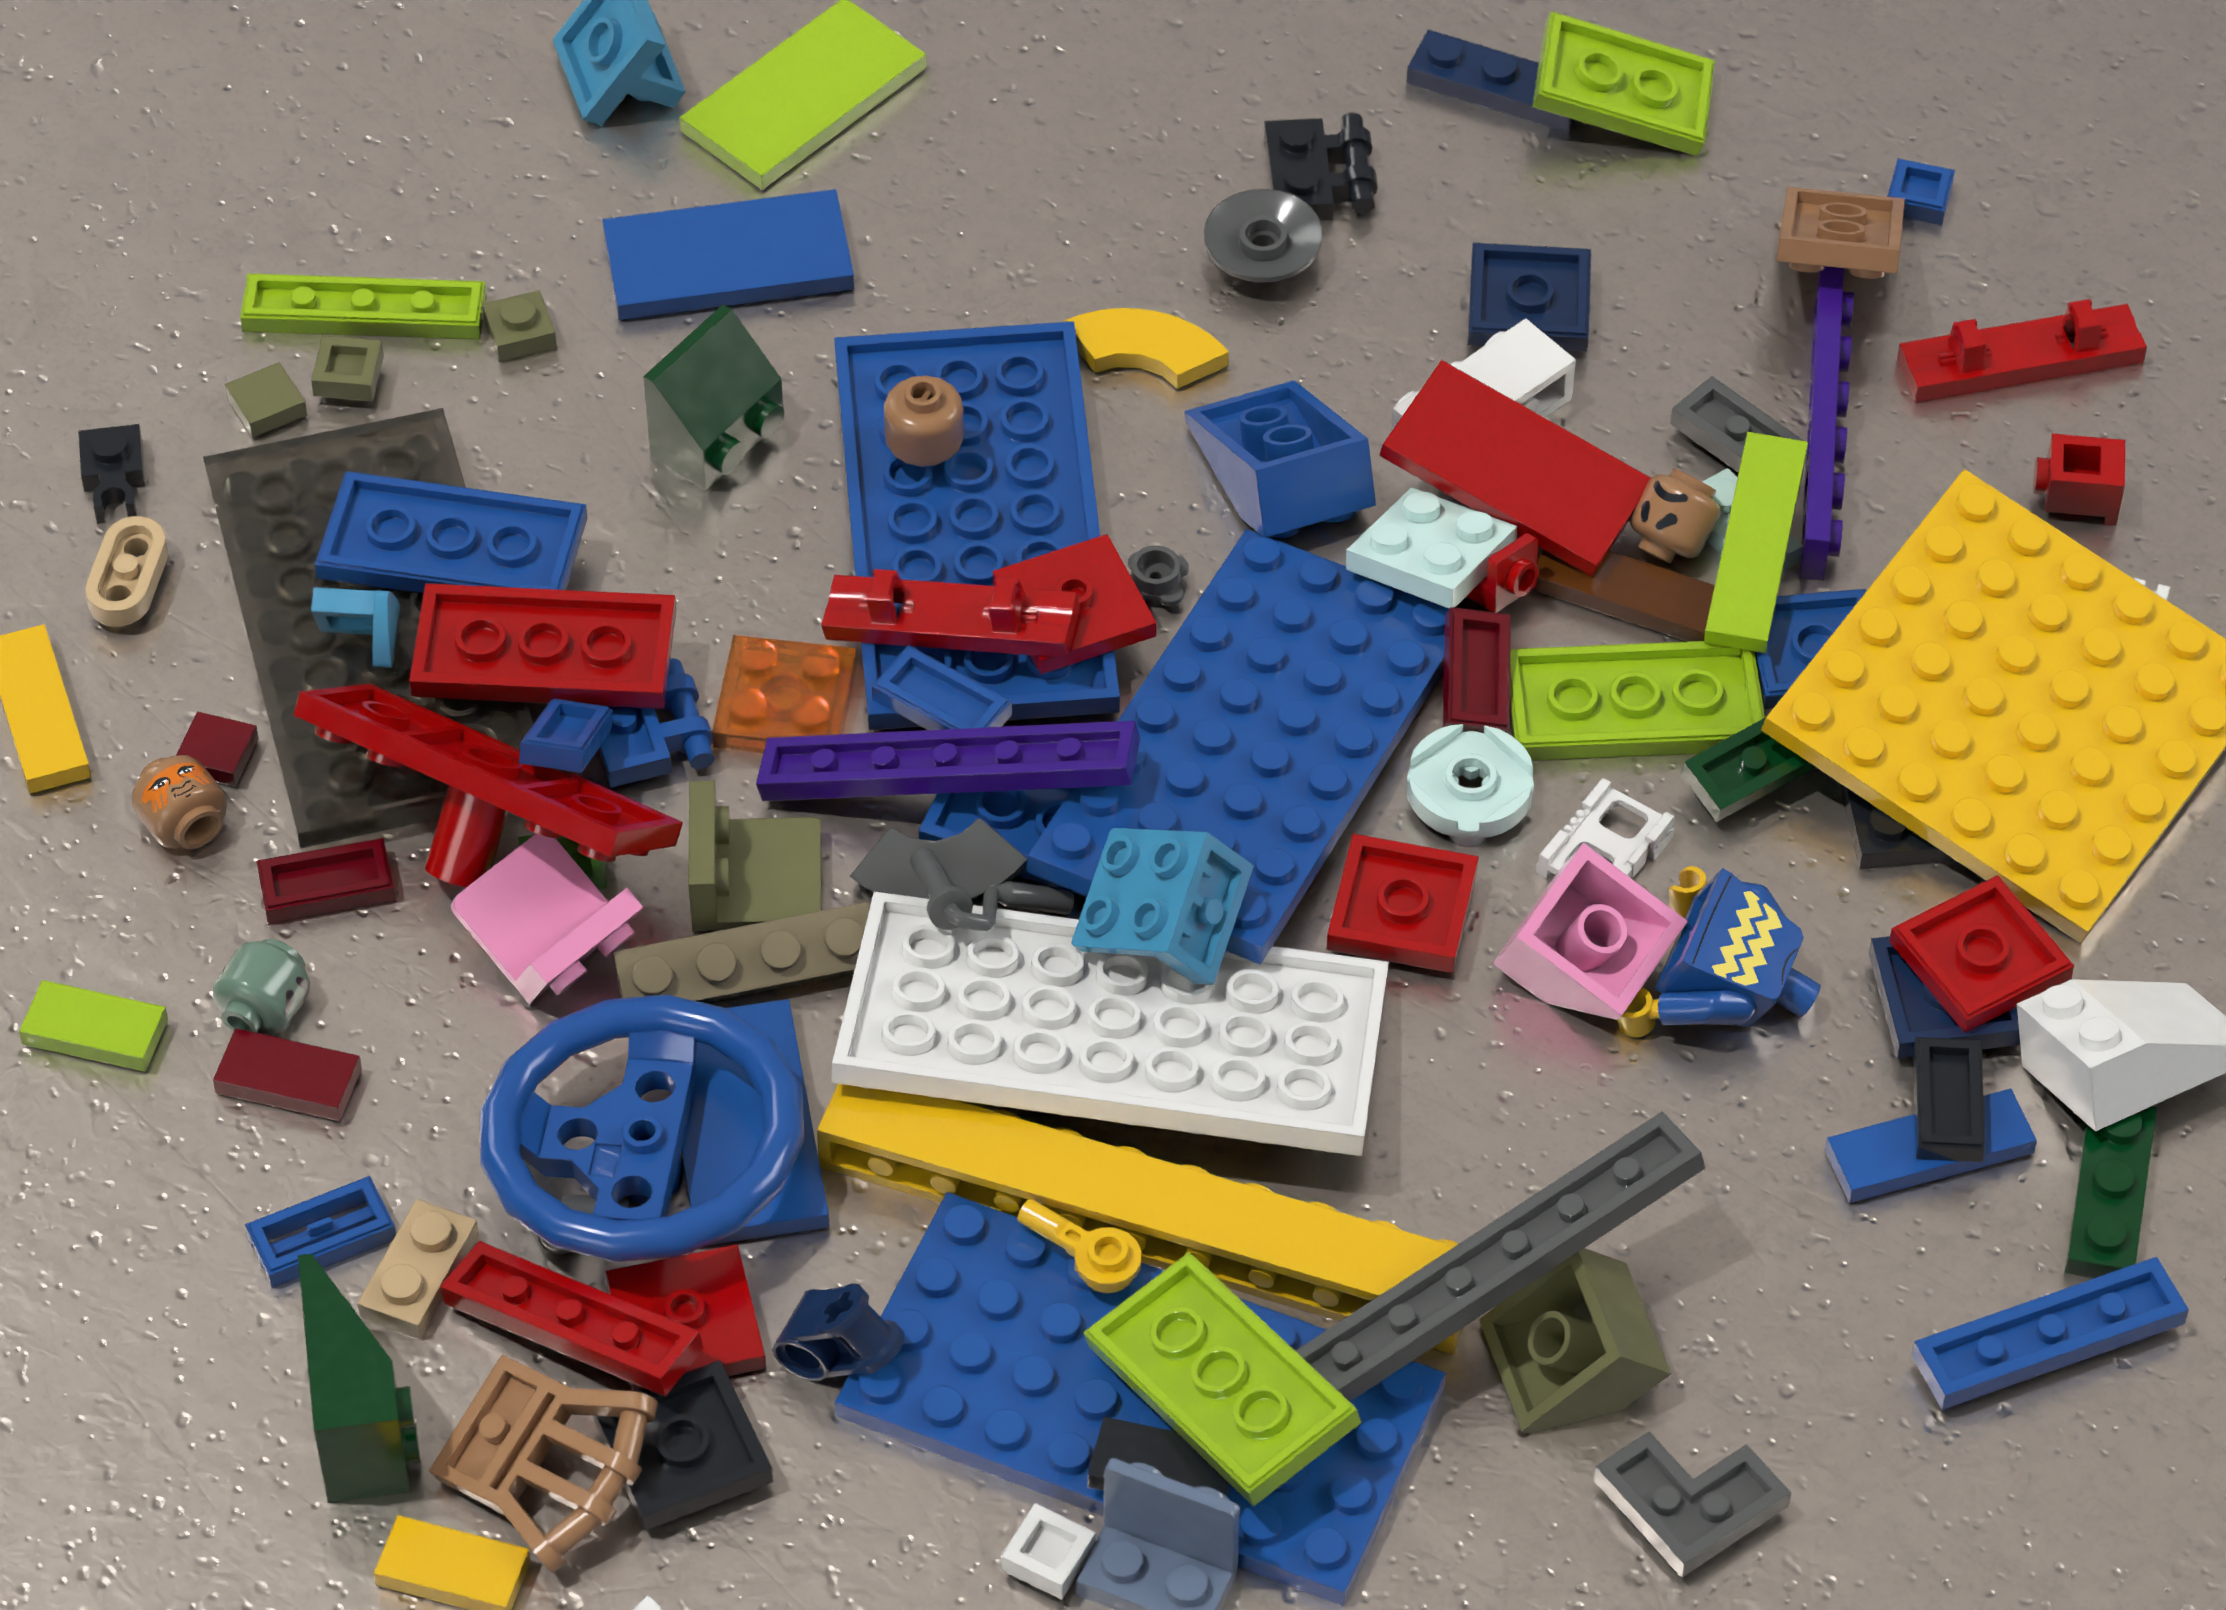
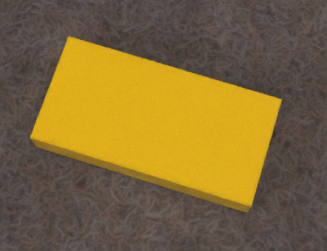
[373,1515,531,1610]

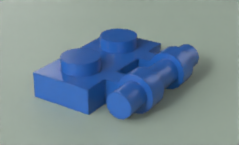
[598,658,715,787]

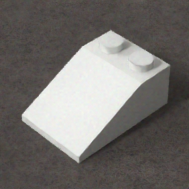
[2017,979,2226,1131]

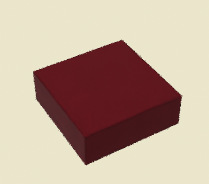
[176,711,259,787]

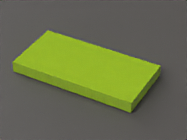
[680,0,927,190]
[1509,641,1765,761]
[1083,1252,1361,1507]

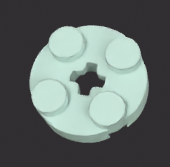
[1406,724,1534,847]

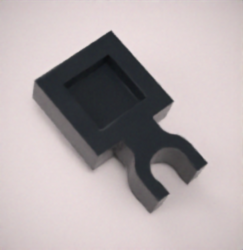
[78,424,145,523]

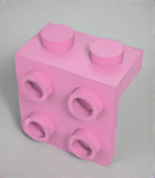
[451,834,643,1005]

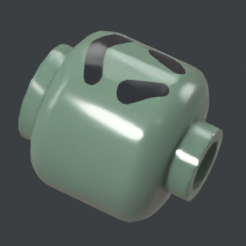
[212,939,310,1036]

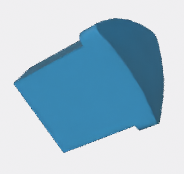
[311,587,400,668]

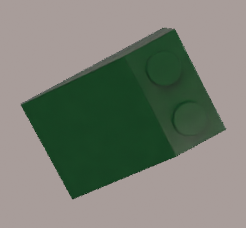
[298,1253,421,1503]

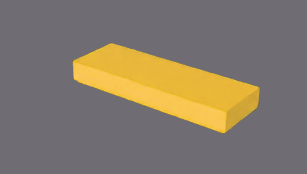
[0,624,91,794]

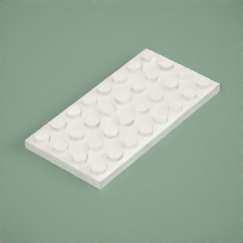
[831,892,1389,1156]

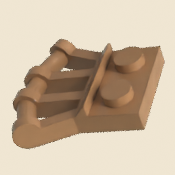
[429,1354,658,1574]

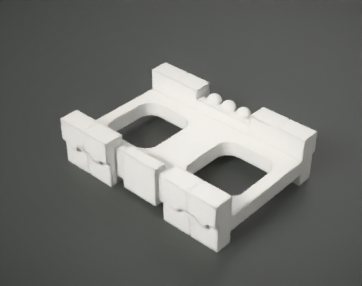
[1536,778,1675,879]

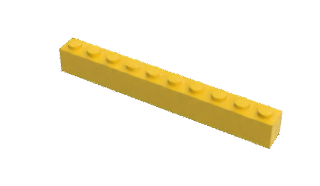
[817,1084,1464,1355]

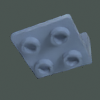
[1076,1458,1240,1610]

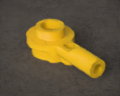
[1017,1198,1141,1293]

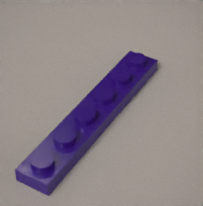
[1799,266,1854,581]
[756,721,1140,801]

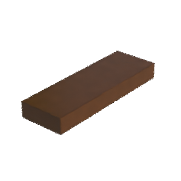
[1532,549,1715,642]

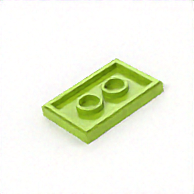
[1532,11,1715,156]

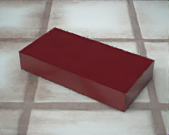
[1443,607,1511,733]
[256,838,396,924]
[213,1028,362,1121]

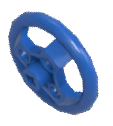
[480,995,805,1262]

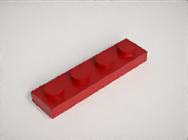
[440,1241,704,1396]

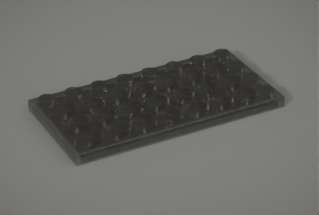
[203,408,533,849]

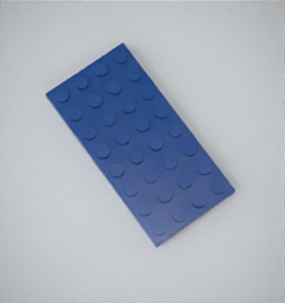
[834,321,1120,730]
[1027,529,1456,965]
[835,1192,1446,1607]

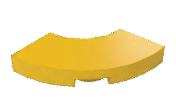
[1064,308,1229,389]

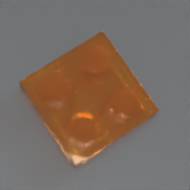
[712,635,857,753]

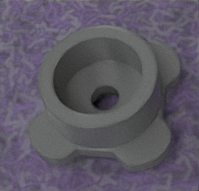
[1128,546,1189,606]

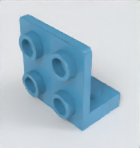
[1071,828,1254,985]

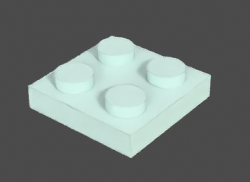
[1346,487,1517,609]

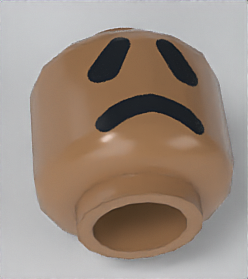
[1629,468,1721,564]

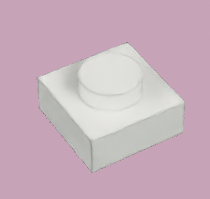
[1001,1503,1096,1600]

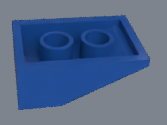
[1184,380,1376,539]

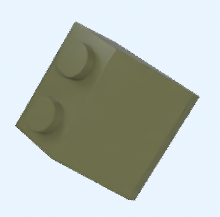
[1479,1248,1671,1434]

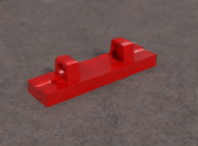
[1897,299,2147,403]
[821,569,1080,658]

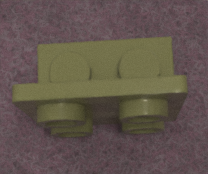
[688,780,822,931]

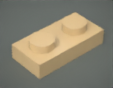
[357,1199,479,1340]

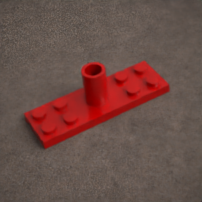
[293,684,683,888]

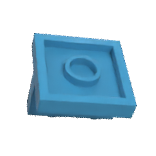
[552,0,686,125]

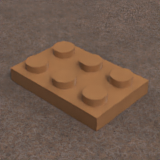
[1777,187,1905,279]

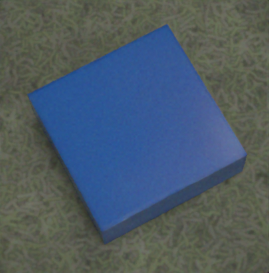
[1887,159,1955,225]

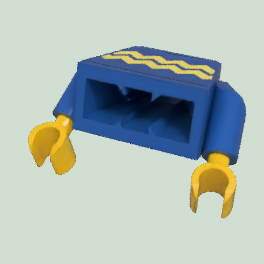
[1618,866,1821,1038]

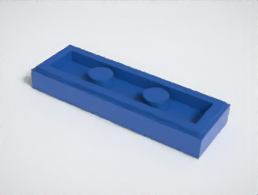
[1825,1088,2037,1203]

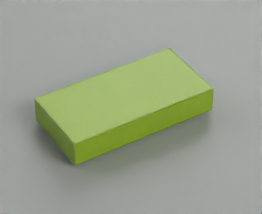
[19,980,168,1072]

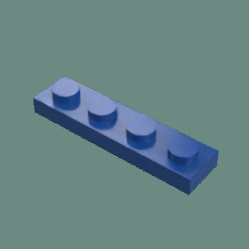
[1911,1257,2189,1410]

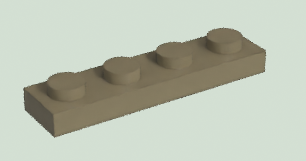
[613,902,870,1004]

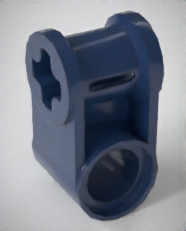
[772,1283,905,1381]

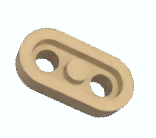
[85,516,168,627]

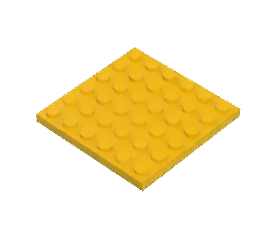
[1761,469,2226,944]

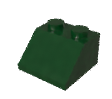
[643,304,784,491]

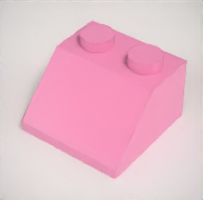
[1492,843,1688,1020]

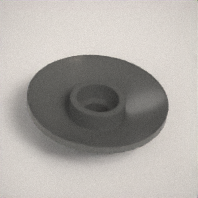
[1204,189,1322,282]

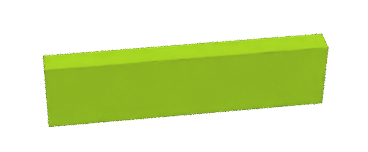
[240,273,487,340]
[1704,432,1808,653]

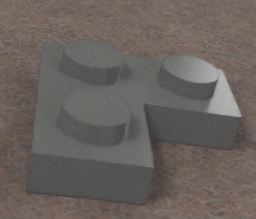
[1594,1431,1791,1578]

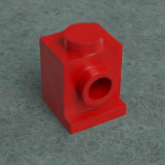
[2033,433,2126,526]

